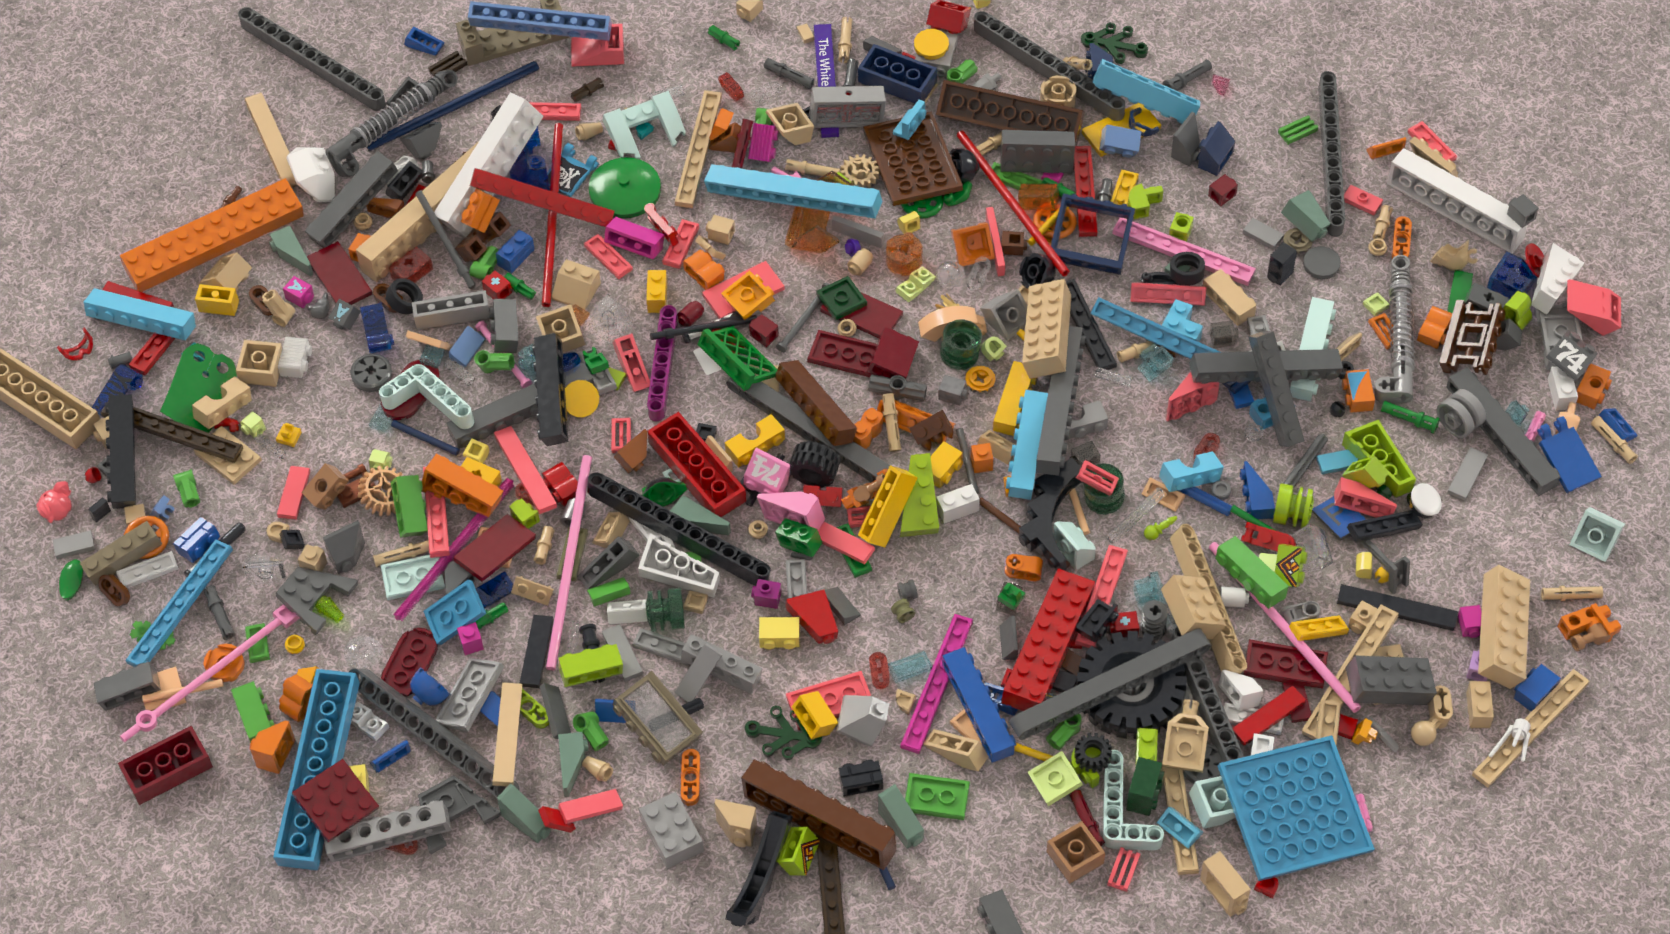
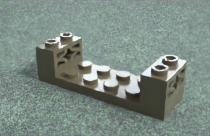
[455,0,569,66]

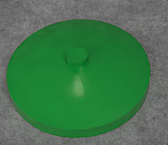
[588,157,661,219]

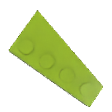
[1342,420,1416,497]
[900,453,939,537]

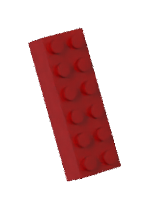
[647,411,746,517]

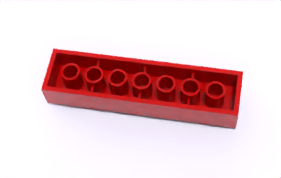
[1001,568,1095,711]

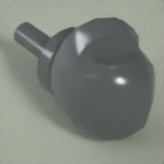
[308,293,329,319]

